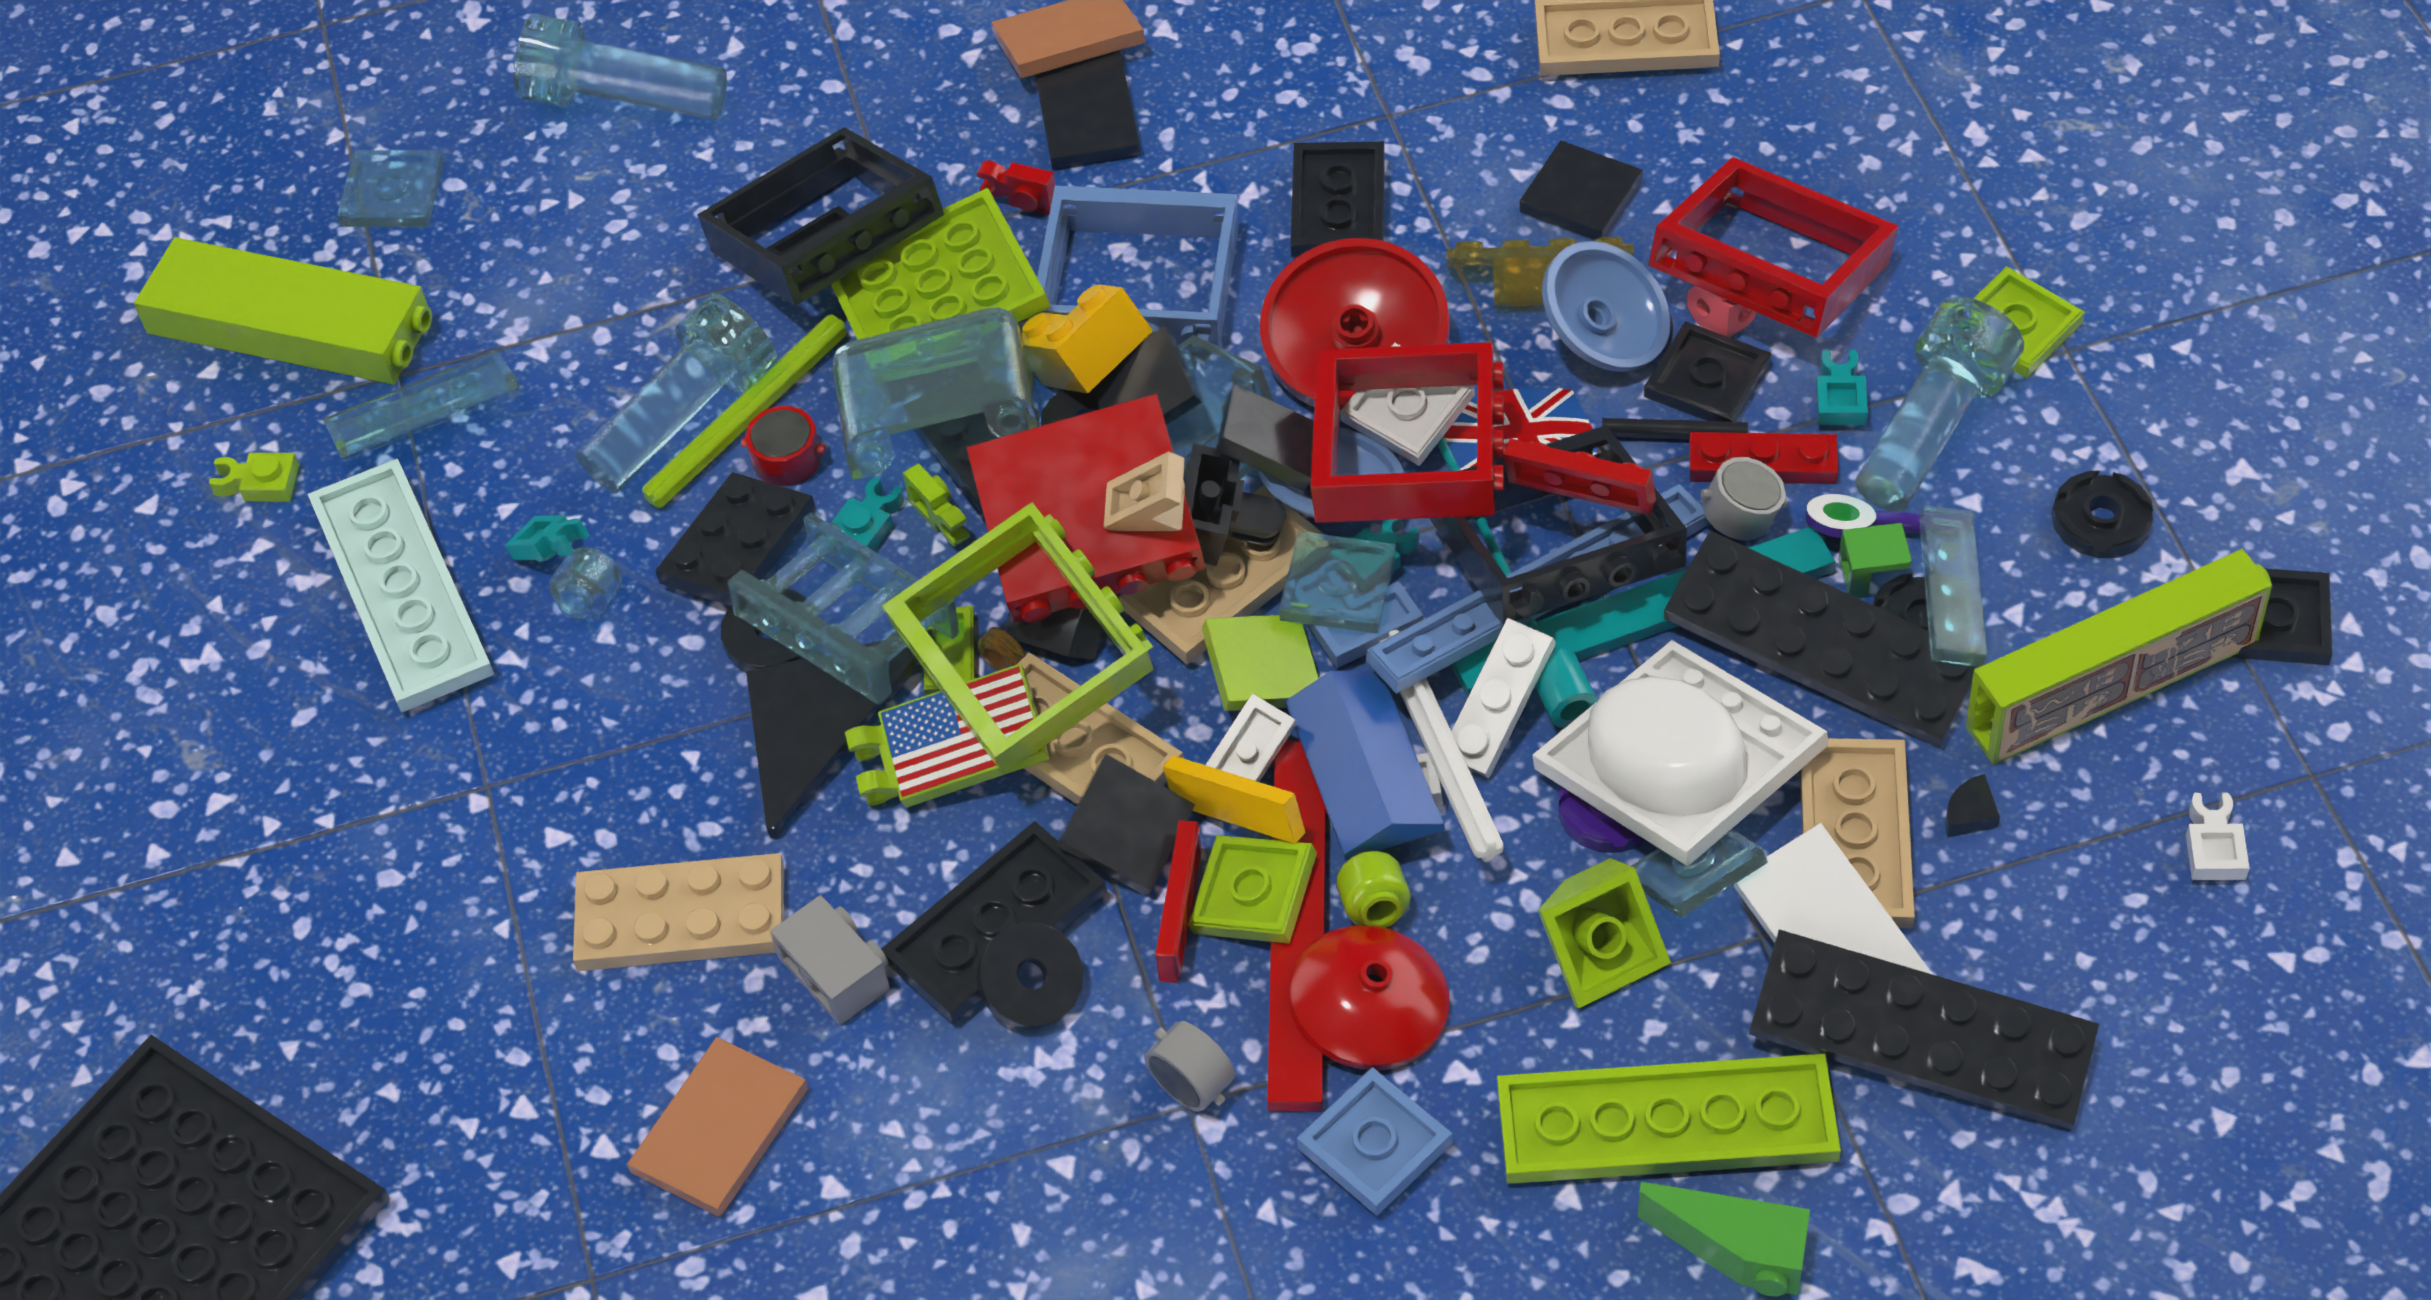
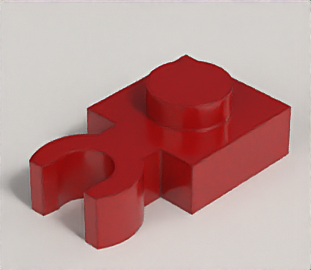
[976,160,1055,215]

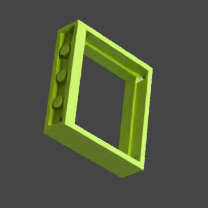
[882,502,1154,775]

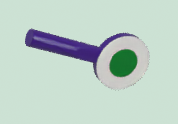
[1805,494,1966,538]

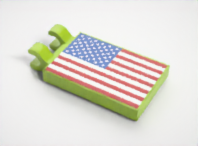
[845,663,1050,808]

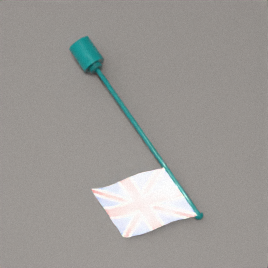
[1437,387,1598,727]

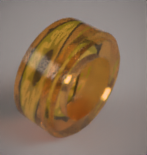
[977,627,1026,671]

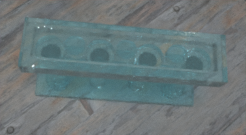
[728,513,959,705]

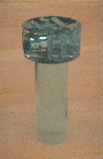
[514,13,727,120]
[576,293,777,494]
[1855,297,2025,512]

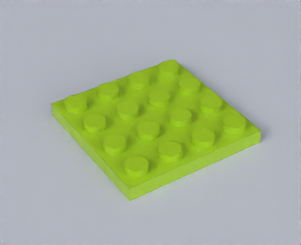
[831,188,1051,387]

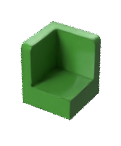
[1838,523,1911,598]

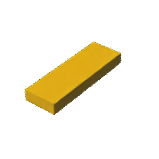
[1162,755,1306,844]

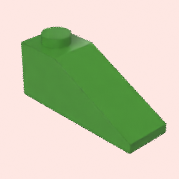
[1638,1182,1810,1296]

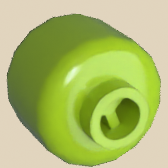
[1336,851,1411,928]

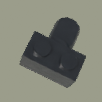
[1183,443,1286,566]

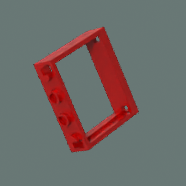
[1648,157,1899,338]
[1311,342,1504,523]

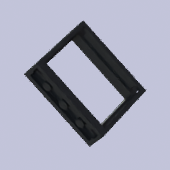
[697,127,945,306]
[1429,425,1687,625]

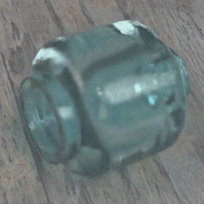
[549,547,622,619]

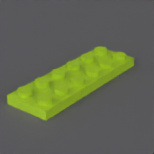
[1497,1054,1841,1184]

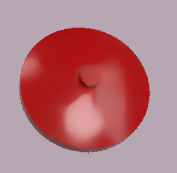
[1260,238,1450,411]

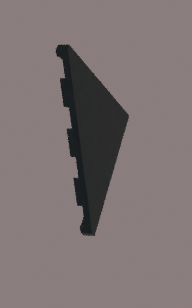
[746,629,937,838]

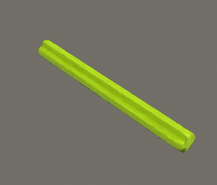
[642,314,847,508]

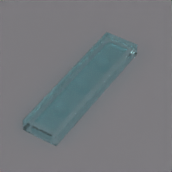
[1919,505,1987,667]

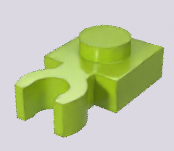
[209,453,300,502]
[903,463,970,547]

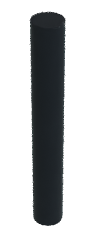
[1602,418,1748,440]

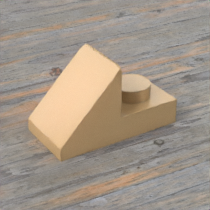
[1104,451,1185,531]

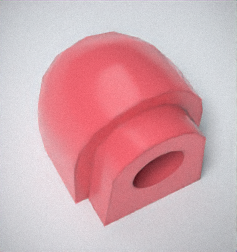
[1687,286,1757,337]

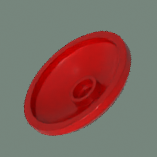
[1289,925,1450,1070]

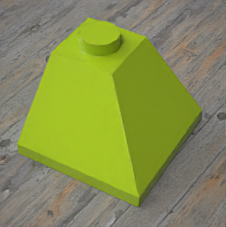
[1538,858,1671,1008]

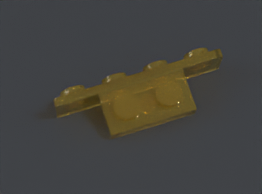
[1446,237,1634,306]

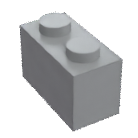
[770,895,890,1026]

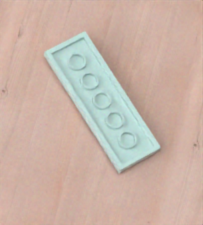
[308,458,494,713]

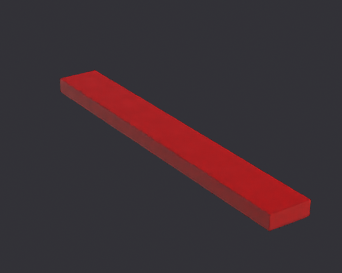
[1267,741,1326,1111]

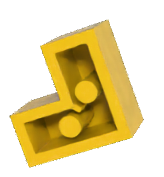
[1012,284,1153,393]

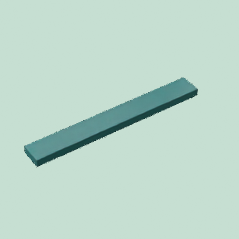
[1451,526,1836,698]

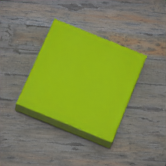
[1948,266,2085,379]
[1202,614,1319,711]
[1188,835,1317,943]

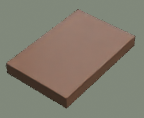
[991,0,1145,78]
[627,1037,809,1218]

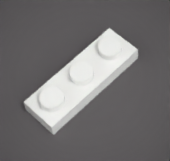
[1451,618,1556,779]

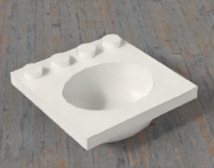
[1532,640,1828,866]

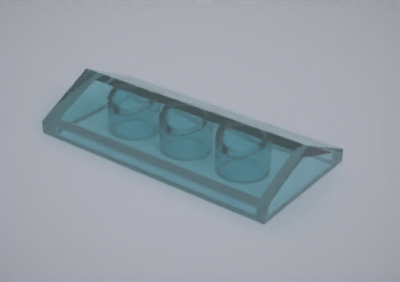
[323,349,519,462]

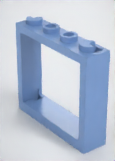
[1032,185,1239,351]

